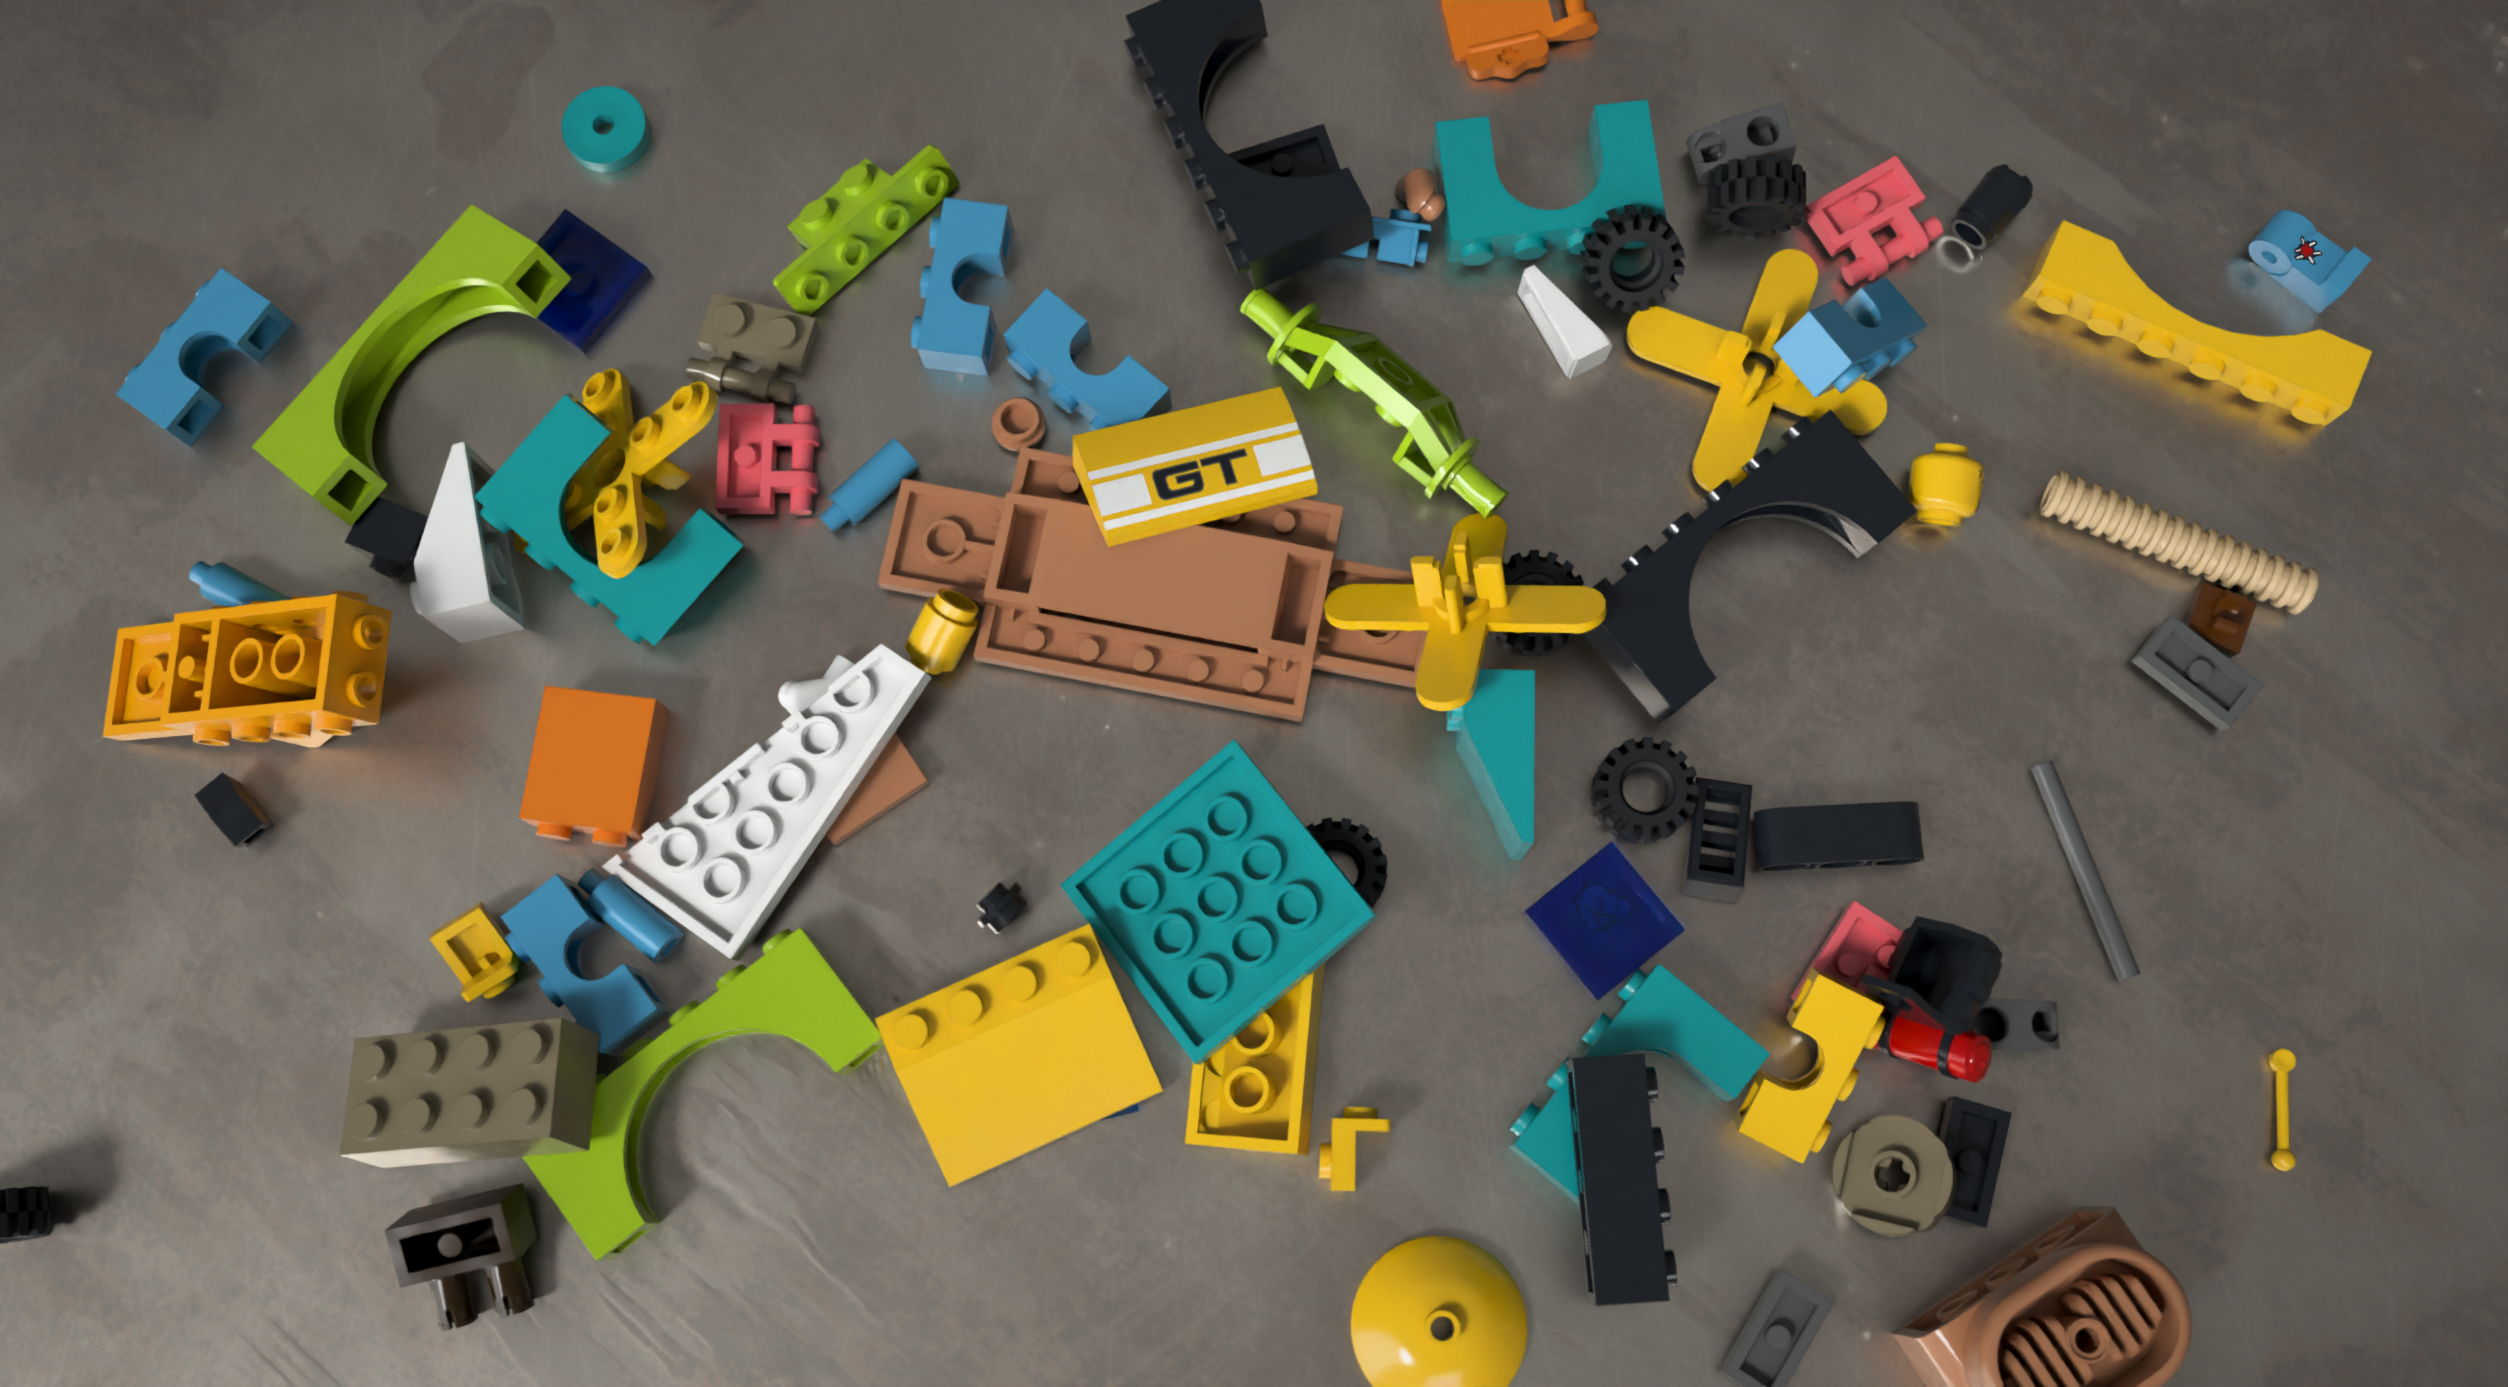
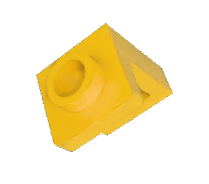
[429,902,520,1002]
[1319,1107,1391,1191]

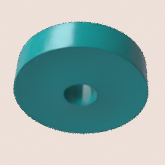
[561,86,651,173]

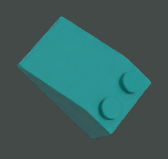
[1446,669,1535,860]

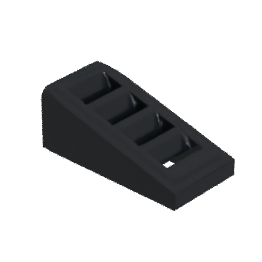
[1681,777,1753,904]

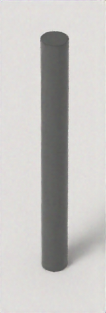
[2030,760,2141,981]

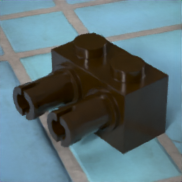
[385,1183,538,1331]

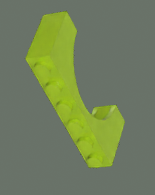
[252,204,572,526]
[522,927,885,1261]

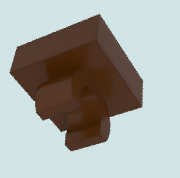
[2183,582,2257,658]

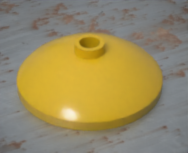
[1351,1236,1528,1387]

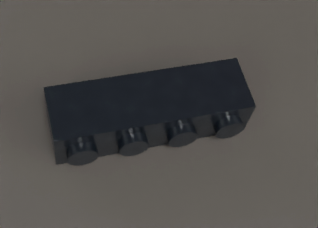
[1565,1053,1677,1306]

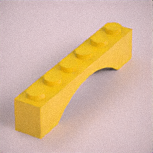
[2022,220,2372,426]

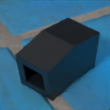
[194,772,274,848]

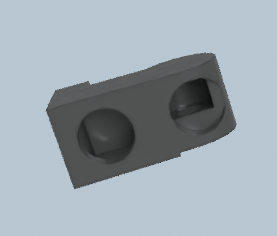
[1686,103,1797,185]
[1973,998,2060,1053]

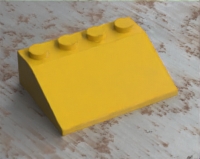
[875,923,1164,1187]

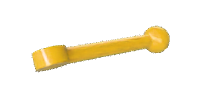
[2268,1049,2296,1171]

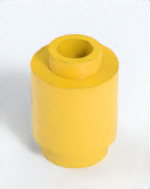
[905,588,979,675]

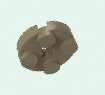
[1832,1115,1957,1237]

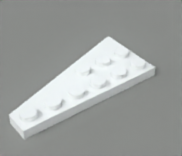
[601,644,932,961]

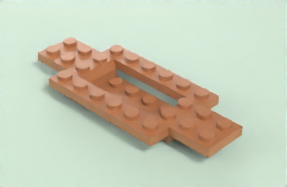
[877,447,1428,722]

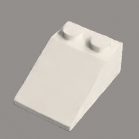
[410,442,526,643]

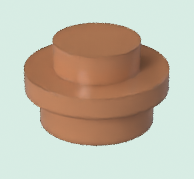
[991,397,1046,451]

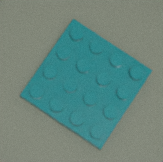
[1060,739,1379,1065]

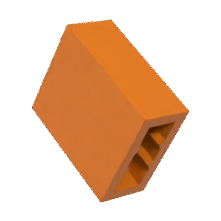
[519,685,670,847]

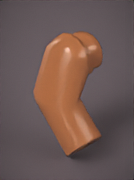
[1395,168,1446,221]

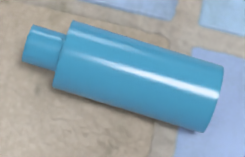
[819,438,920,533]
[189,561,290,607]
[578,868,683,964]

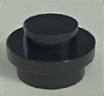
[975,882,1028,934]

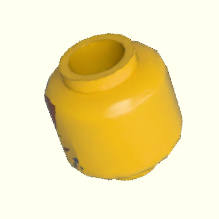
[1906,443,1985,526]

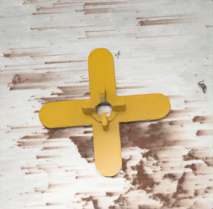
[1626,249,1887,492]
[513,368,718,579]
[1324,513,1607,711]

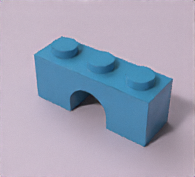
[911,198,1014,376]
[116,268,293,447]
[1773,277,1928,398]
[1003,288,1172,431]
[501,874,671,1056]

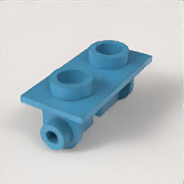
[1341,208,1431,267]

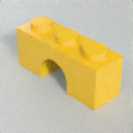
[1733,966,1886,1164]

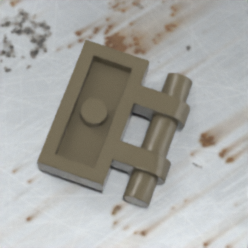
[686,292,819,404]

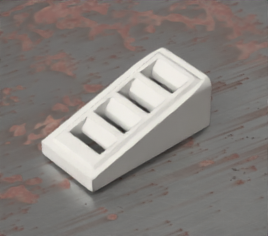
[1517,265,1613,380]

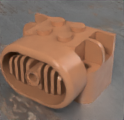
[1892,1206,2192,1387]

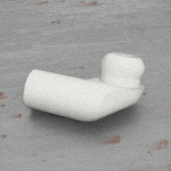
[778,655,855,714]

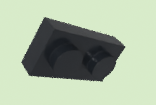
[1228,124,1341,178]
[1939,1096,2012,1228]

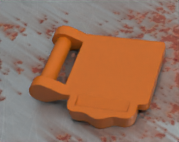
[1440,0,1599,80]

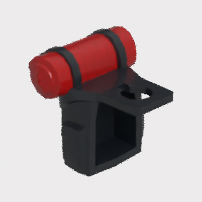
[1860,916,2003,1083]

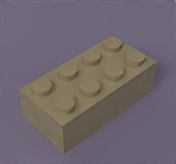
[340,1018,600,1168]

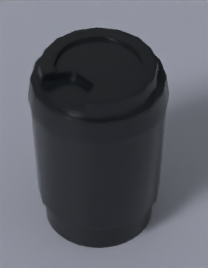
[1950,164,2033,250]

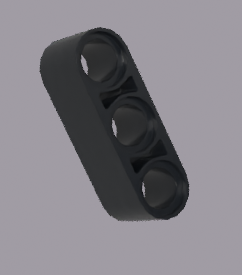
[1754,801,1924,871]

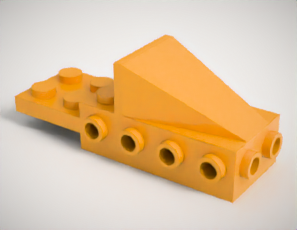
[103,591,392,748]

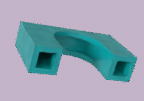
[1432,100,1667,266]
[474,394,745,646]
[1508,963,1771,1205]

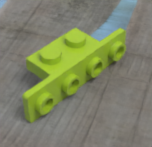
[773,144,959,316]

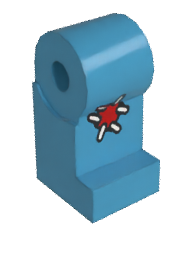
[2248,210,2372,314]

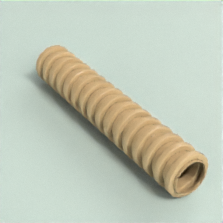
[2040,470,2320,615]

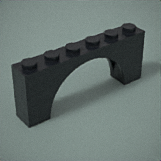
[1123,0,1375,291]
[1583,409,1917,724]

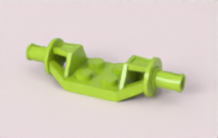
[1240,287,1509,519]

